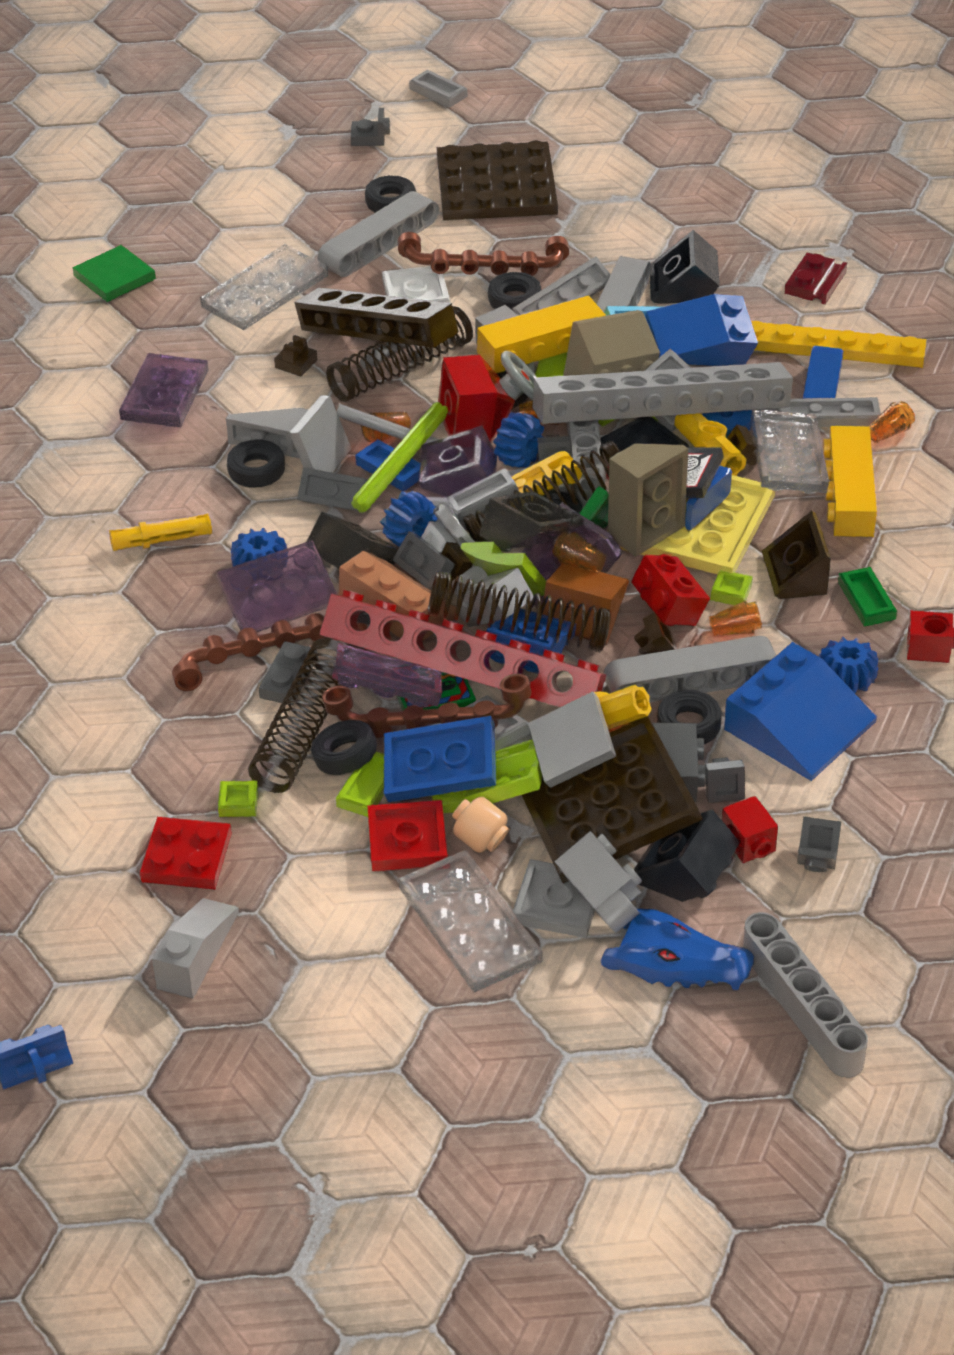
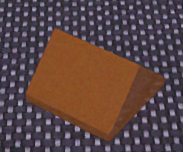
[542,562,629,645]

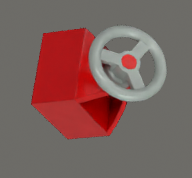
[438,351,537,447]

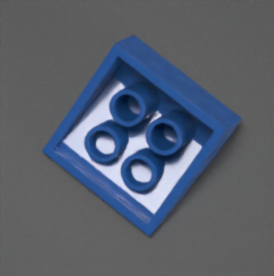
[724,642,877,781]

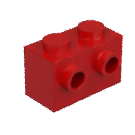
[631,554,710,626]

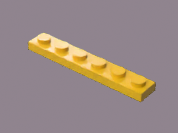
[751,321,927,368]

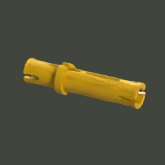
[109,513,212,551]

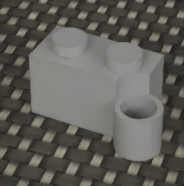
[452,566,534,628]
[555,831,642,933]

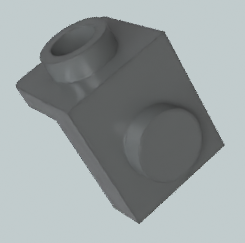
[797,816,841,872]

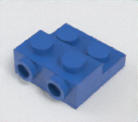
[486,608,577,674]

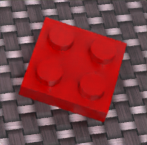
[367,800,448,872]
[140,816,232,890]

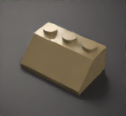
[563,310,660,376]
[608,444,688,557]

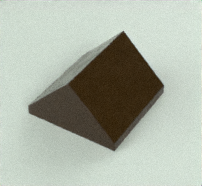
[762,510,831,599]

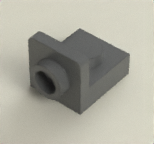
[350,108,390,146]

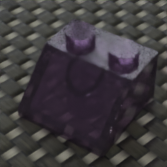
[419,426,497,497]

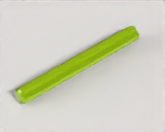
[351,402,448,513]

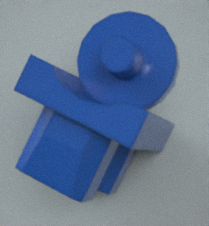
[0,1024,73,1090]

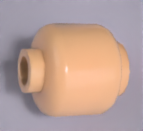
[452,797,510,853]

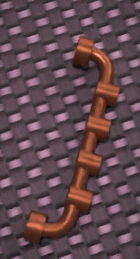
[398,232,569,276]
[172,613,368,691]
[322,674,531,738]

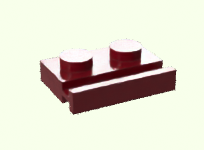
[784,252,847,305]

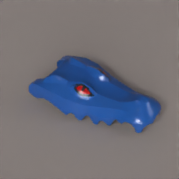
[601,909,754,990]

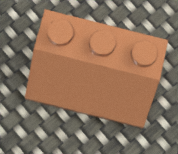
[339,551,456,641]

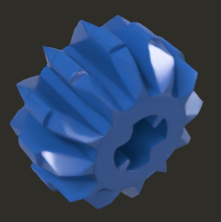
[493,412,544,468]
[380,491,438,547]
[231,528,288,583]
[819,636,878,693]

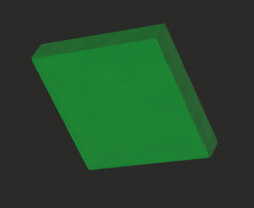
[72,245,156,302]

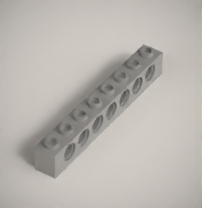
[533,362,793,424]

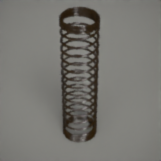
[326,306,473,402]
[463,441,620,545]
[427,570,611,653]
[248,638,354,793]

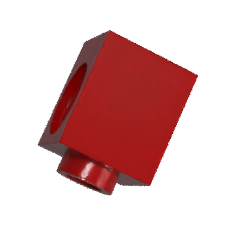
[907,610,954,663]
[721,796,778,863]

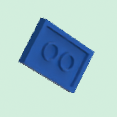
[384,716,496,802]

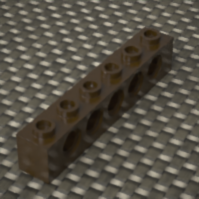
[294,288,459,348]

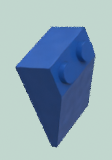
[645,294,758,366]

